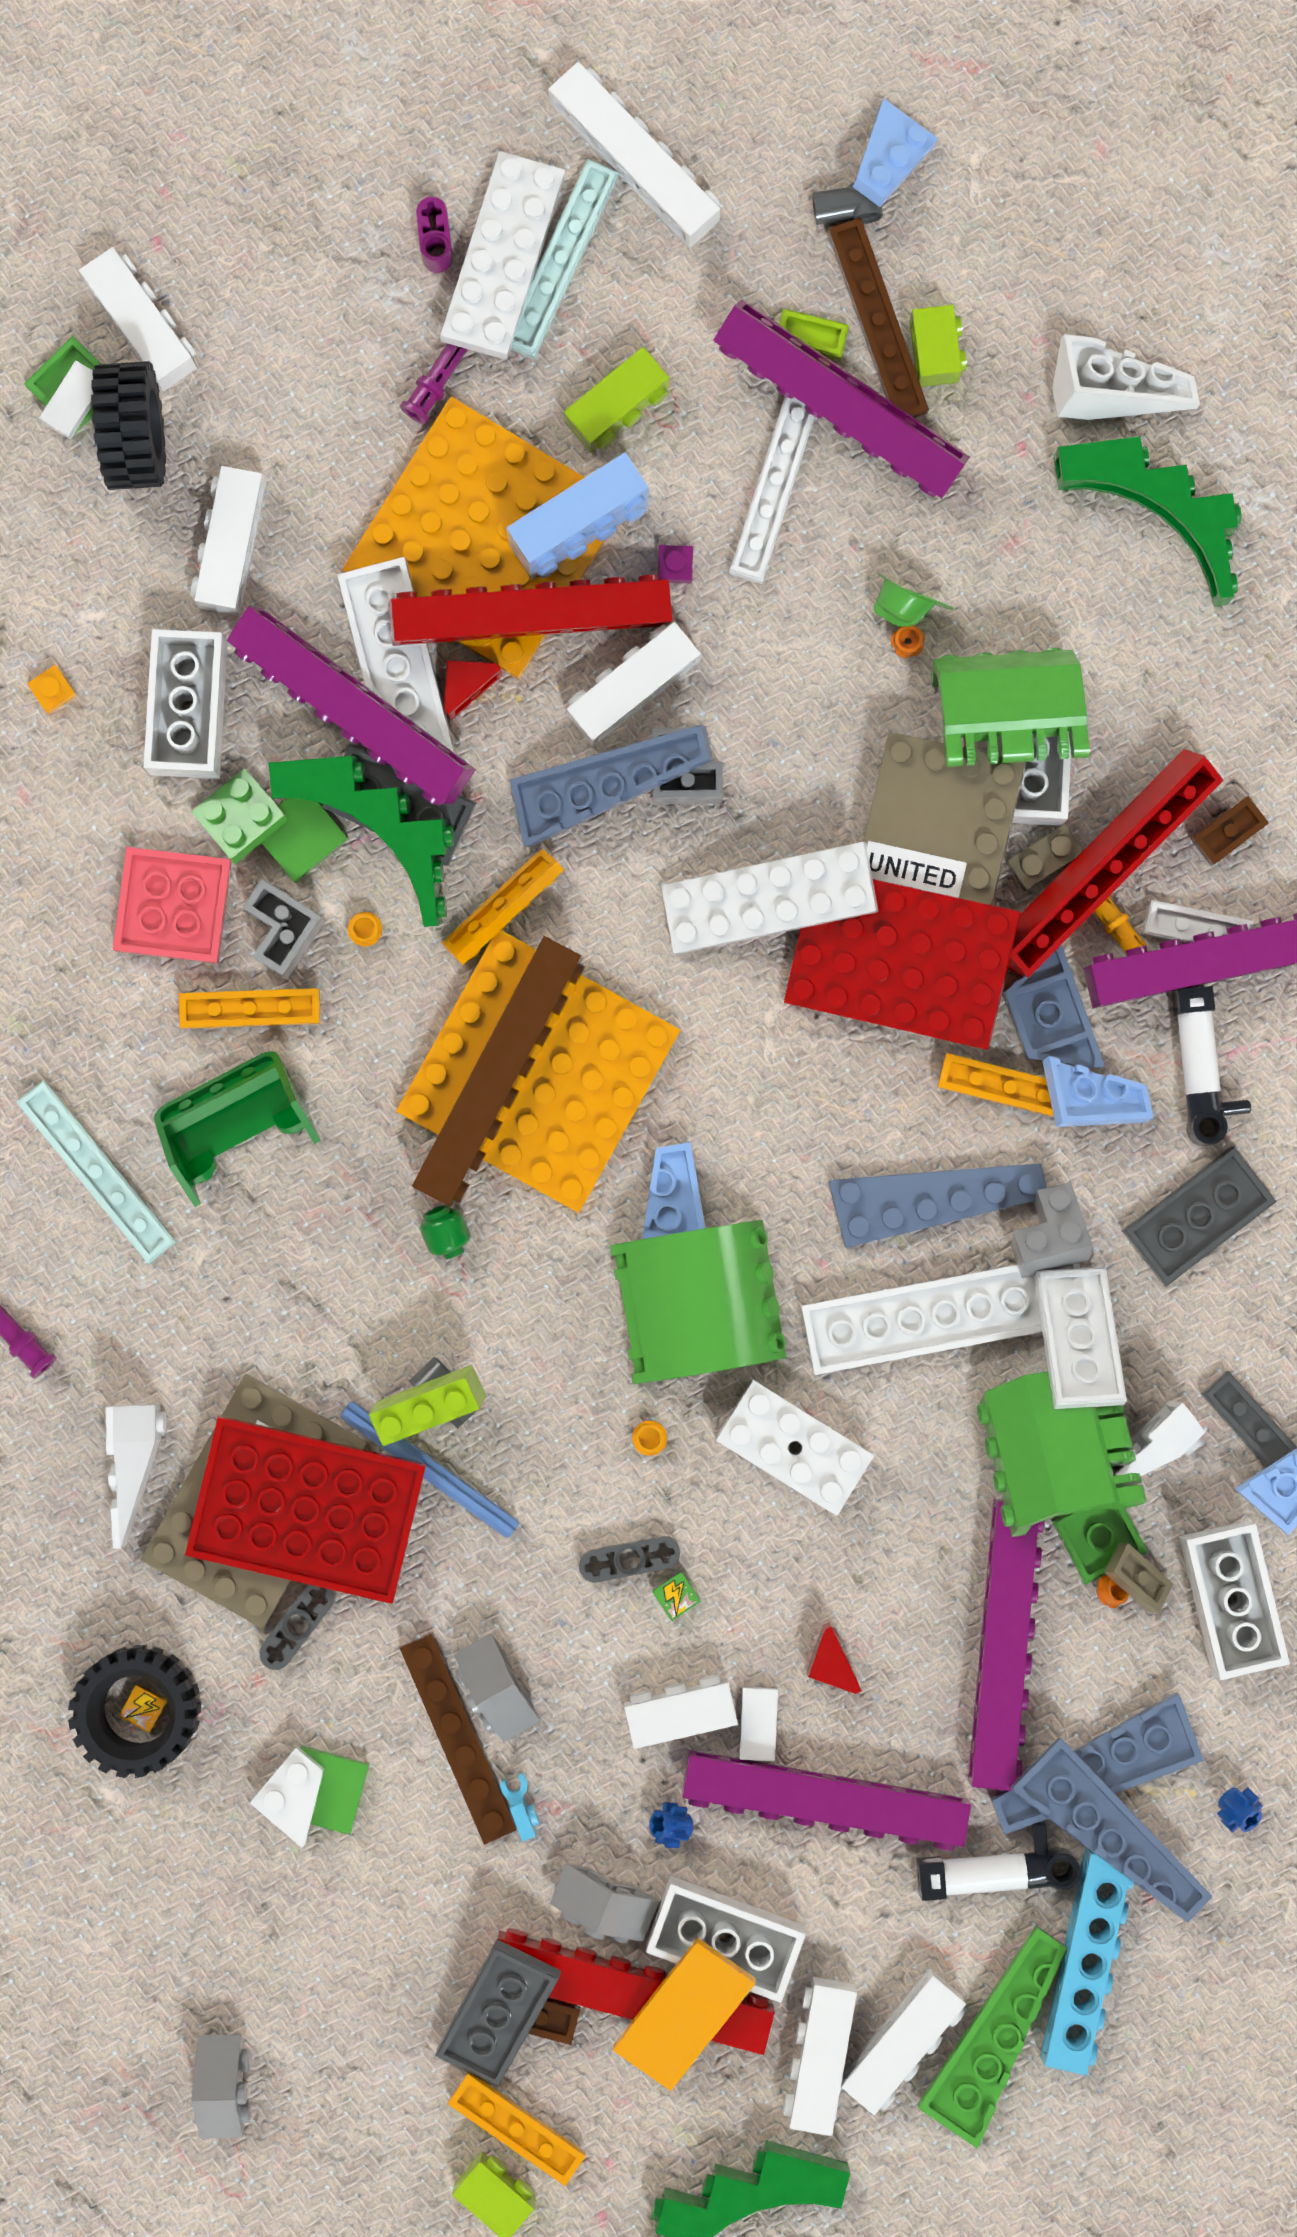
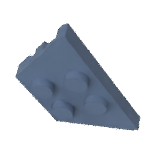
[1003,945,1105,1069]

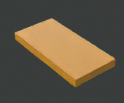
[612,1937,756,2091]

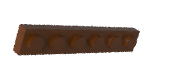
[828,218,929,418]
[400,1632,517,1845]

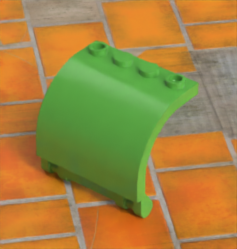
[610,1220,786,1384]

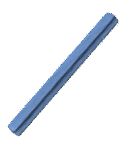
[341,1401,519,1538]

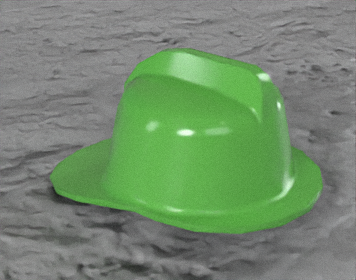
[874,574,953,627]

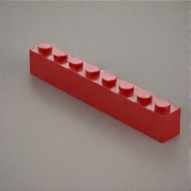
[388,574,673,646]
[1008,749,1224,978]
[497,1928,775,2055]

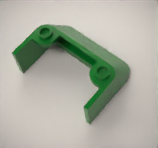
[154,1051,321,1207]

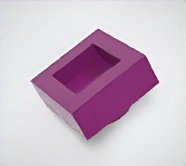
[658,545,693,584]

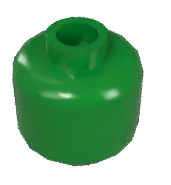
[419,1205,471,1259]

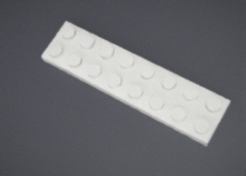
[801,1263,1080,1375]

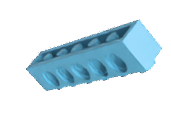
[1040,1847,1134,2076]

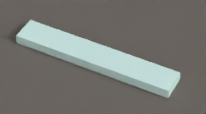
[510,159,619,360]
[16,1080,177,1264]

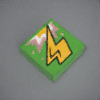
[652,1571,701,1621]

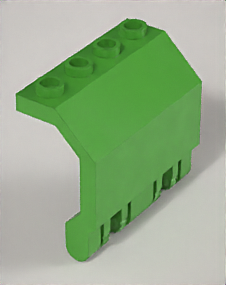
[931,648,1090,767]
[977,1371,1147,1537]

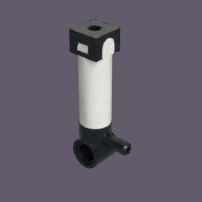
[1172,986,1251,1146]
[916,1822,1081,1901]

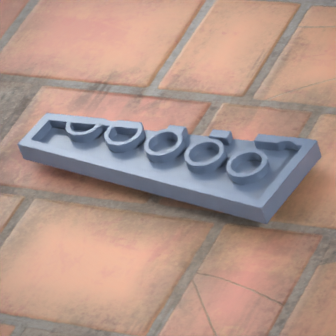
[509,725,713,847]
[828,1163,1047,1248]
[990,1692,1204,1835]
[1010,1738,1213,1922]

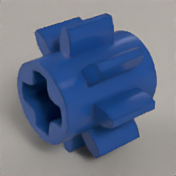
[1217,1787,1263,1833]
[649,1802,693,1848]

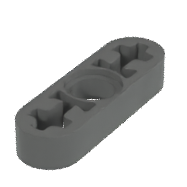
[579,1536,680,1583]
[260,1585,336,1670]

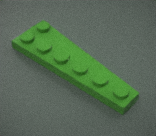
[917,1925,1067,2148]

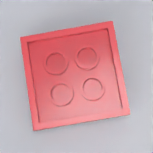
[113,847,232,964]

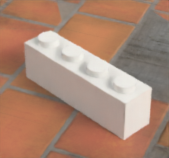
[79,247,197,392]
[191,466,266,616]
[566,622,701,747]
[841,1968,966,2115]
[783,1977,857,2136]

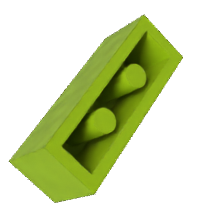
[563,347,670,453]
[369,1365,486,1446]

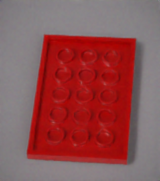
[784,879,1021,1050]
[185,1415,426,1604]

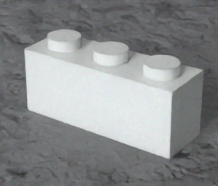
[624,1675,738,1749]

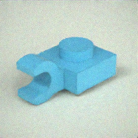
[500,1772,540,1842]

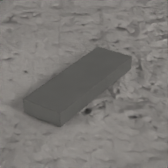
[1201,1371,1297,1468]

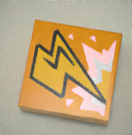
[119,1683,168,1733]

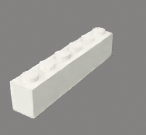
[548,61,720,249]

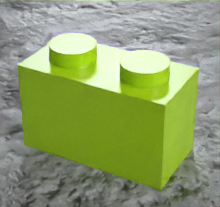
[909,304,967,387]
[452,2152,536,2237]

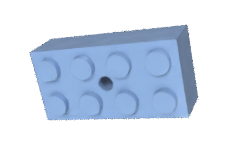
[506,452,649,580]

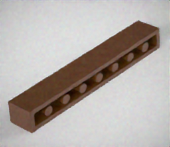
[411,936,585,1206]

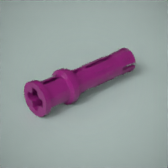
[400,343,468,424]
[0,1305,57,1379]

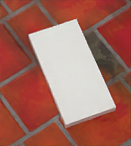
[1034,1267,1127,1409]

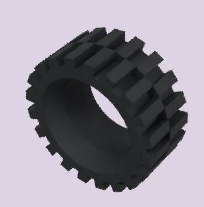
[91,361,166,490]
[68,1645,201,1778]

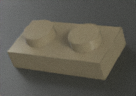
[1006,823,1083,891]
[1104,1543,1173,1613]

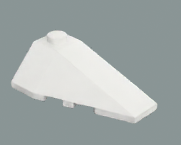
[1052,334,1200,420]
[1111,1400,1205,1476]
[106,1404,167,1549]

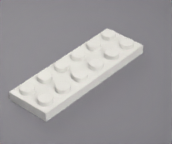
[440,151,565,360]
[337,557,456,754]
[661,842,879,954]

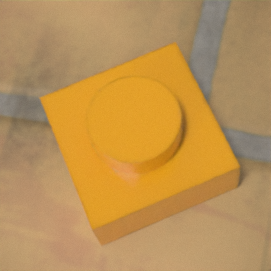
[27,664,77,715]

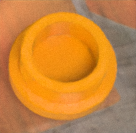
[347,912,383,947]
[632,1420,667,1456]

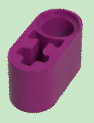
[416,197,453,273]

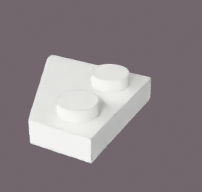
[250,1746,324,1848]

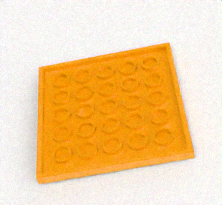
[342,396,606,680]
[396,930,681,1213]

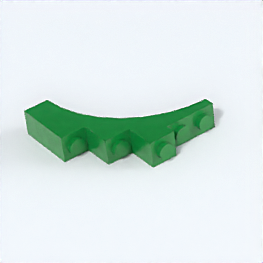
[1053,436,1241,607]
[268,755,455,927]
[650,2140,851,2237]

